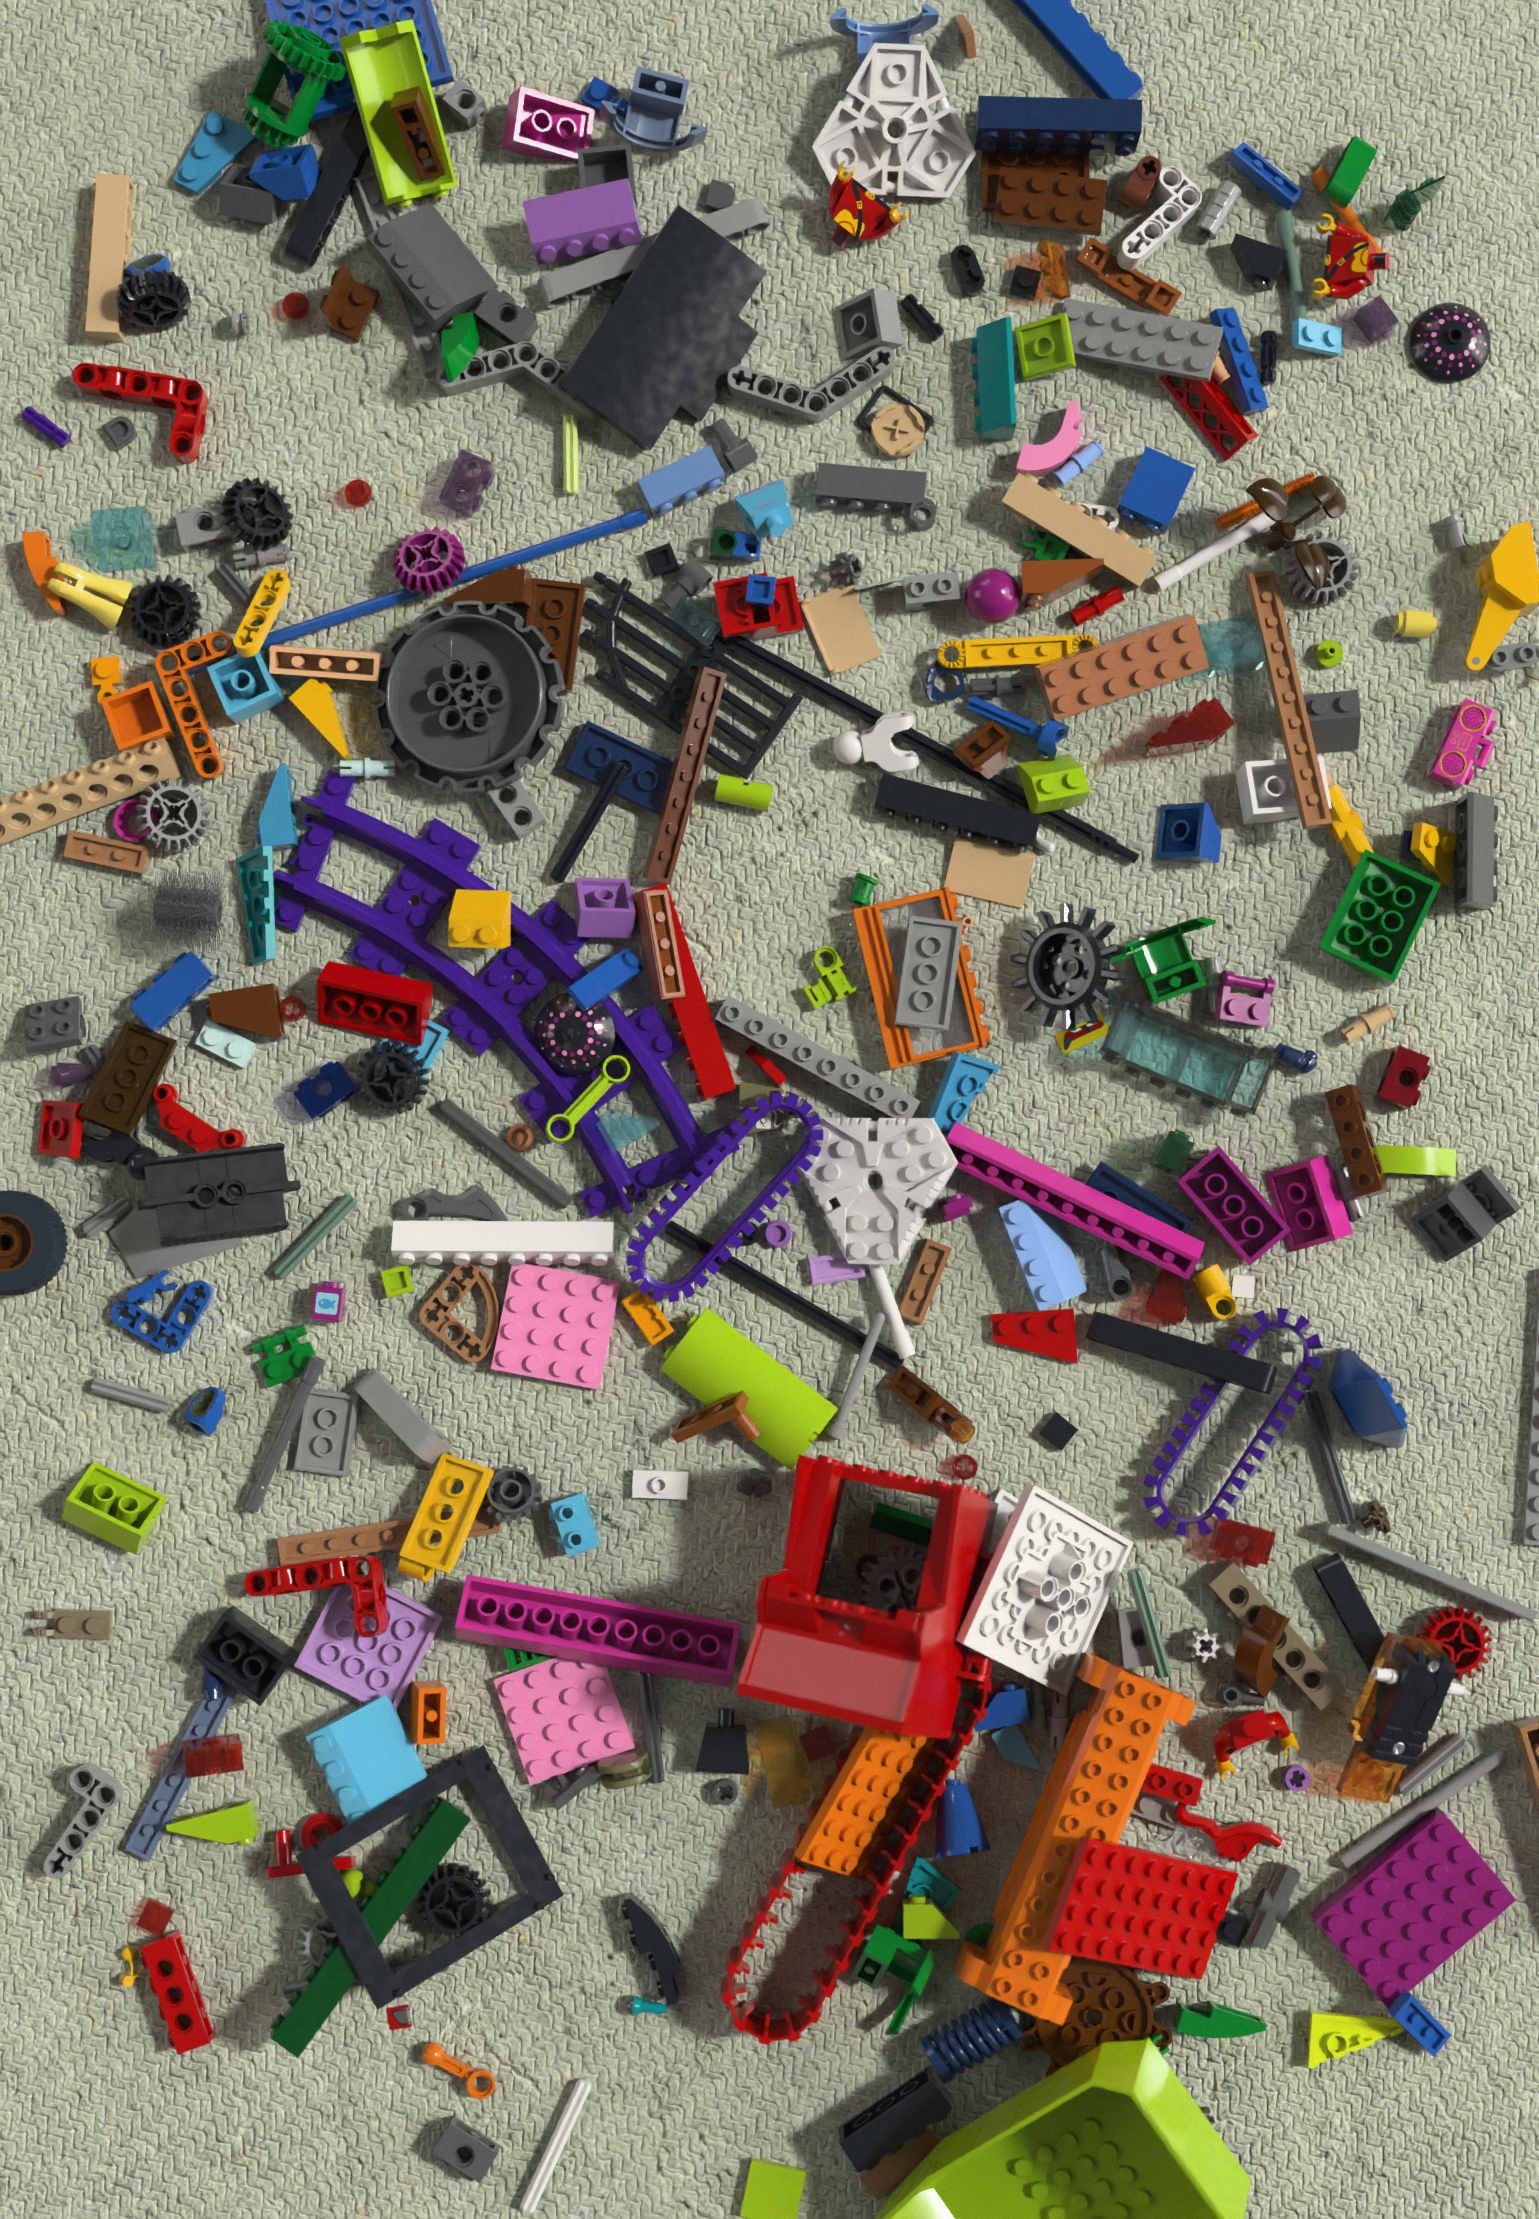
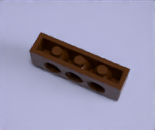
[1325,1084,1389,1199]

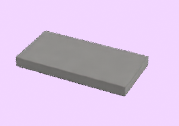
[894,915,963,1032]

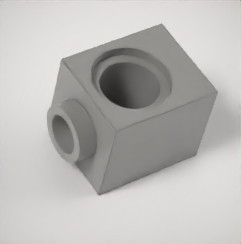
[442,79,487,129]

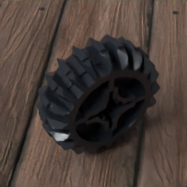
[116,268,191,331]
[220,477,294,552]
[128,574,202,648]
[356,1041,430,1115]
[416,1863,492,1941]

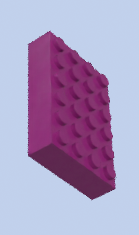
[1309,1807,1516,2009]

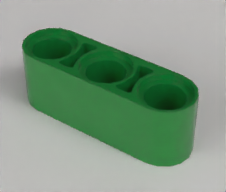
[1321,135,1377,209]

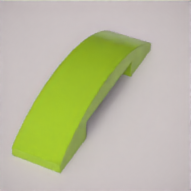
[1345,1145,1456,1177]

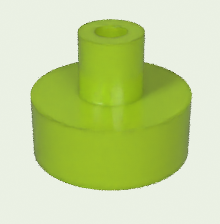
[1314,640,1344,669]

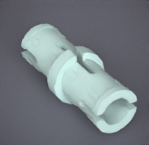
[340,758,395,779]

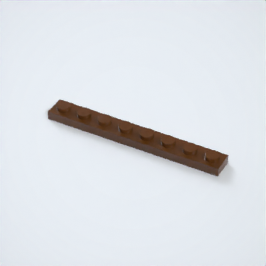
[642,666,727,885]

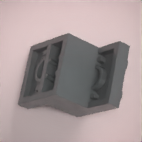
[1411,1164,1521,1262]

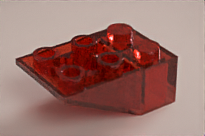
[1142,697,1235,758]

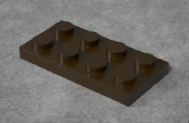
[78,1021,178,1138]

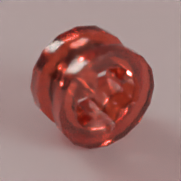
[280,996,306,1021]
[952,1454,977,1480]

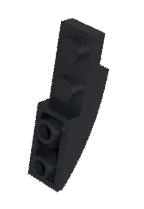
[621,1892,682,2005]

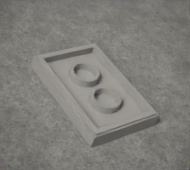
[293,1388,361,1477]

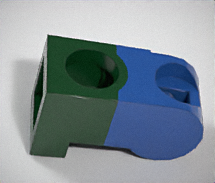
[709,529,762,562]

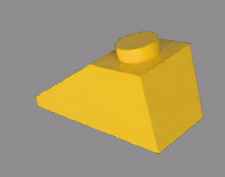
[289,676,352,760]

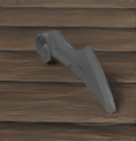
[402,1185,508,1221]

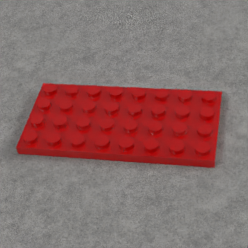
[1042,1835,1239,1980]

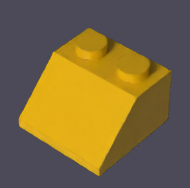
[448,889,511,949]

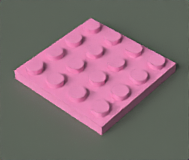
[491,1263,620,1390]
[493,1657,635,1785]

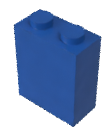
[1117,446,1195,534]

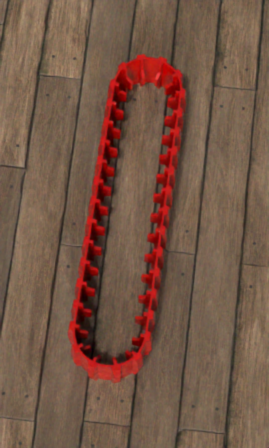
[720,1647,992,2045]

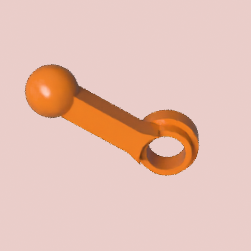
[421,2042,495,2099]

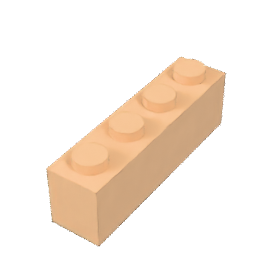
[269,644,384,681]

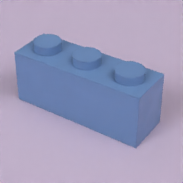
[637,445,725,516]

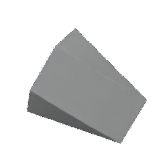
[109,1151,246,1279]

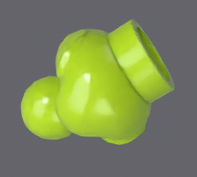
[341,1868,377,1904]

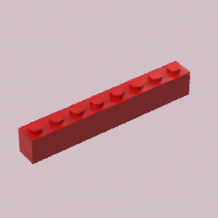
[633,882,737,1101]

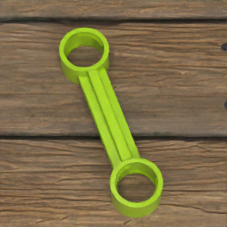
[545,1055,630,1144]

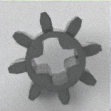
[829,552,862,587]

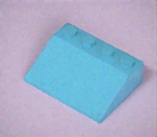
[305,1694,428,1824]

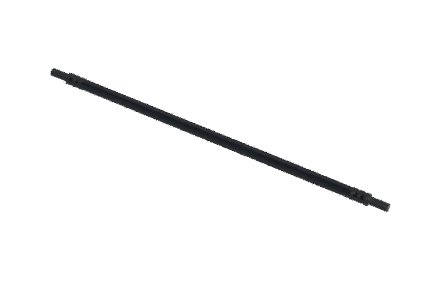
[682,610,1140,864]

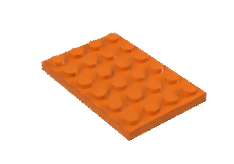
[794,1726,944,1881]

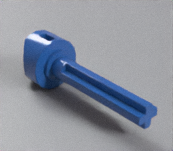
[966,696,1070,760]

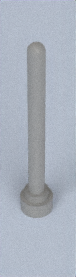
[824,1312,885,1440]

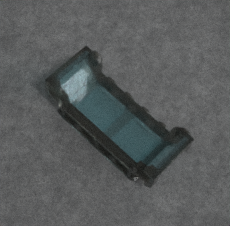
[1097,989,1279,1119]

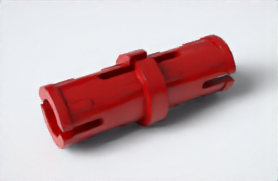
[1069,585,1125,627]

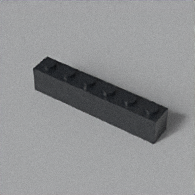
[875,773,1042,853]

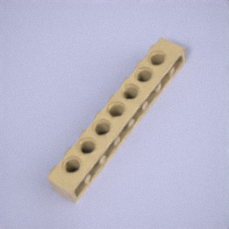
[0,737,180,845]

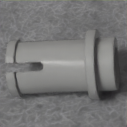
[1442,514,1469,551]

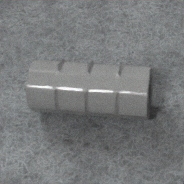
[1195,180,1242,240]

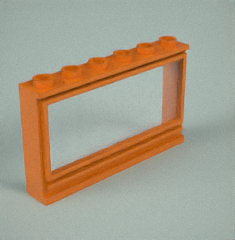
[853,886,990,1070]

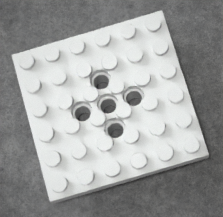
[956,1482,1133,1696]

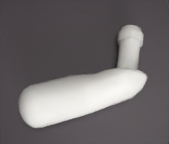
[1034,831,1055,853]

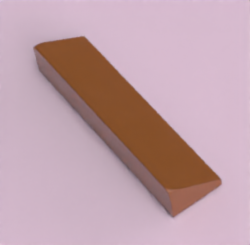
[634,889,686,1002]

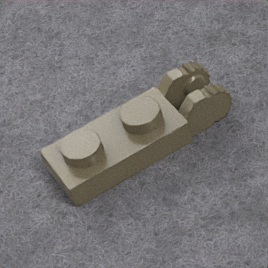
[32,1609,112,1640]

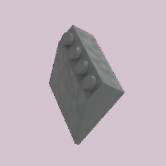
[367,203,498,333]

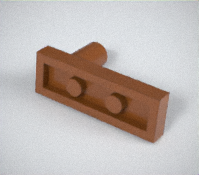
[671,1390,761,1443]

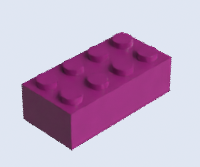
[1173,1146,1291,1266]

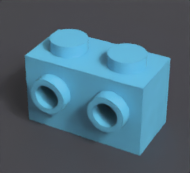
[548,1491,601,1557]

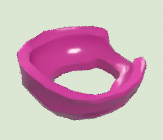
[113,798,157,842]

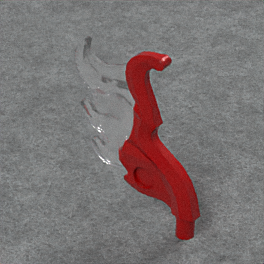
[1154,1802,1282,1868]

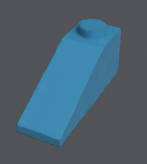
[256,763,299,851]

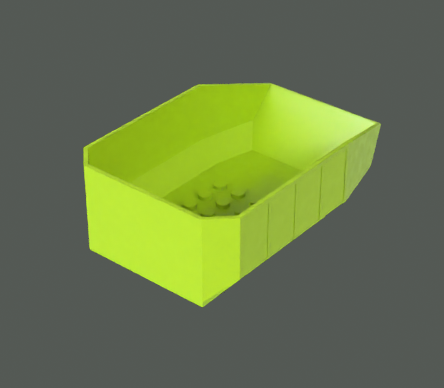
[874,2037,1251,2219]

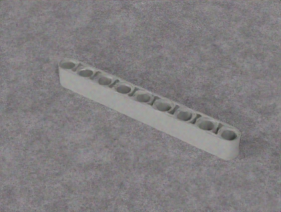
[537,198,770,308]

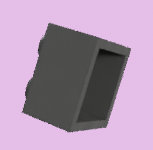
[577,143,638,208]

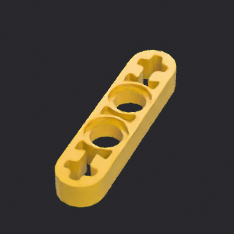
[233,569,291,657]

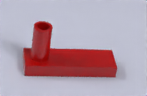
[268,1829,357,1878]

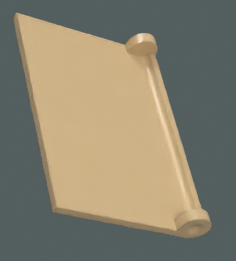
[800,585,882,676]
[944,836,1035,908]

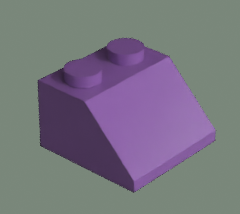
[575,877,635,939]

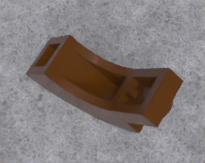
[1234,1604,1290,1698]

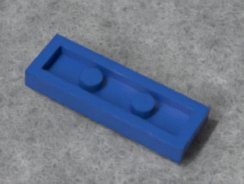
[1227,142,1305,211]
[1387,1989,1451,2057]

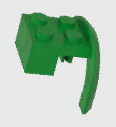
[1110,917,1216,1005]
[851,1924,935,2035]

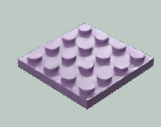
[294,1585,445,1711]

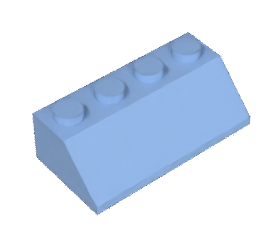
[996,1199,1088,1311]

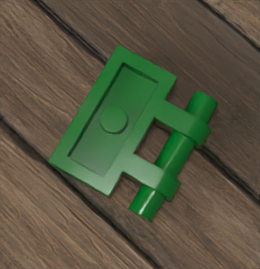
[252,1324,318,1388]

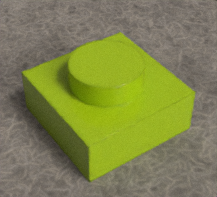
[380,1265,415,1298]

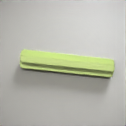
[563,414,578,495]

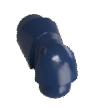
[1271,1042,1318,1074]
[200,1663,223,1701]

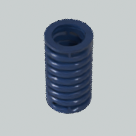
[920,1997,1024,2084]

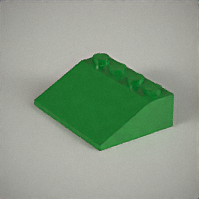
[1318,849,1441,987]

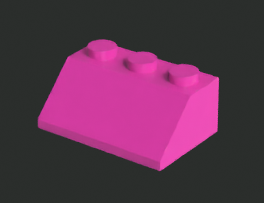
[1266,1155,1353,1252]

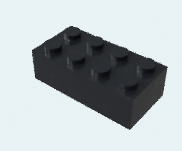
[838,2065,953,2174]

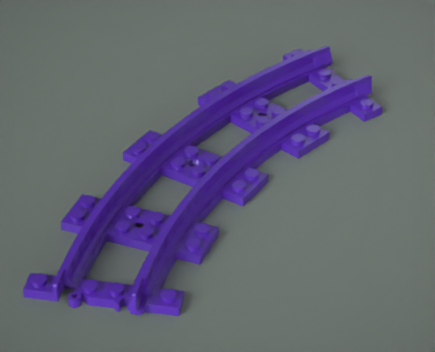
[273,770,740,1218]

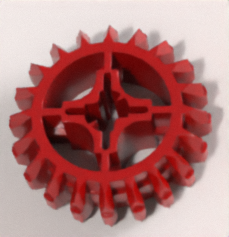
[1416,1605,1492,1682]

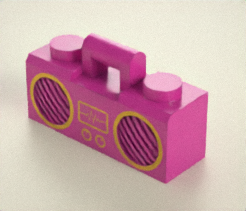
[1427,699,1496,790]

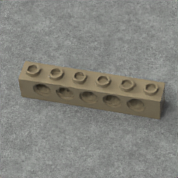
[1205,1560,1346,1711]

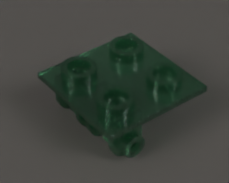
[1384,176,1445,231]

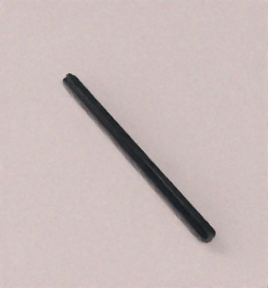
[664,1221,905,1369]

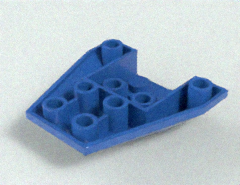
[1328,1348,1408,1449]

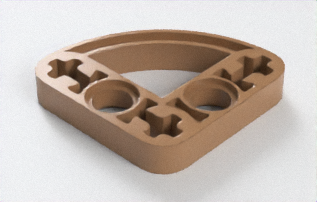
[419,1263,500,1363]

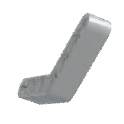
[436,341,600,421]
[728,346,895,423]

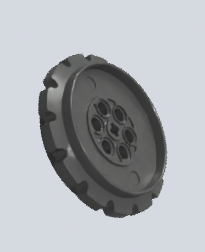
[374,601,565,794]

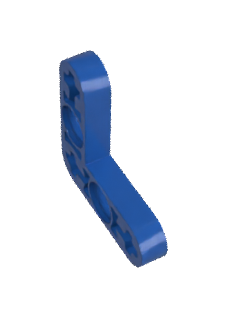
[111,1281,214,1353]

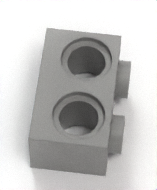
[487,780,547,840]

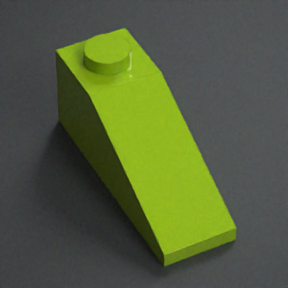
[166,1799,260,1846]

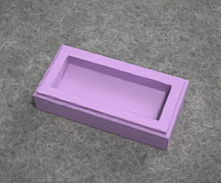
[807,1253,866,1285]

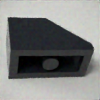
[1230,233,1287,290]

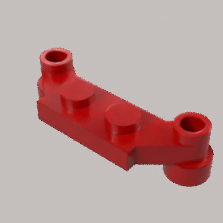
[153,1084,246,1152]

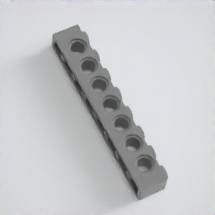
[715,995,921,1118]

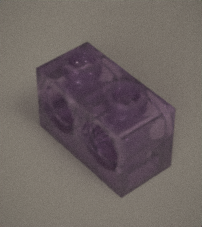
[439,449,495,518]

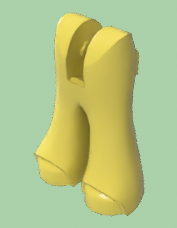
[47,562,133,631]

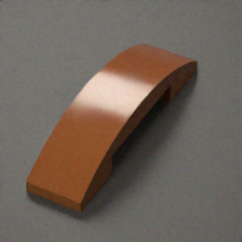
[1076,237,1182,317]

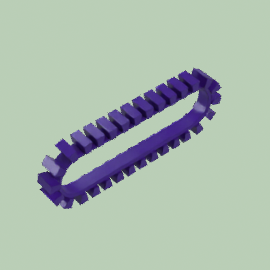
[1143,1308,1323,1538]

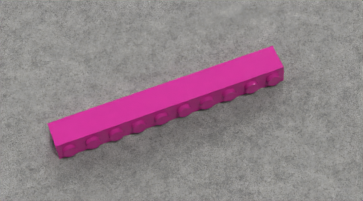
[946,1122,1205,1280]

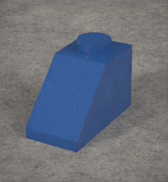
[974,1682,1031,1732]

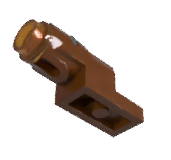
[886,1365,975,1444]

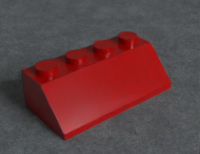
[317,961,433,1046]

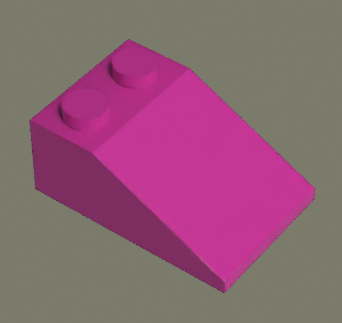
[502,87,595,162]

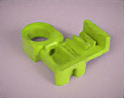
[802,947,857,1011]

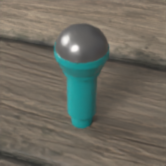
[625,1995,668,2016]

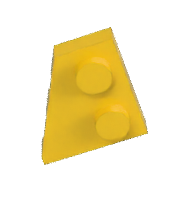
[1411,822,1457,886]

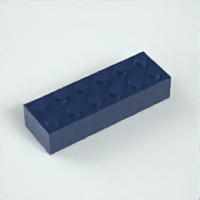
[974,96,1142,156]

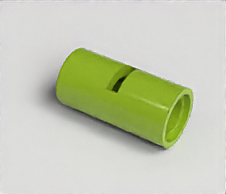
[715,774,774,812]

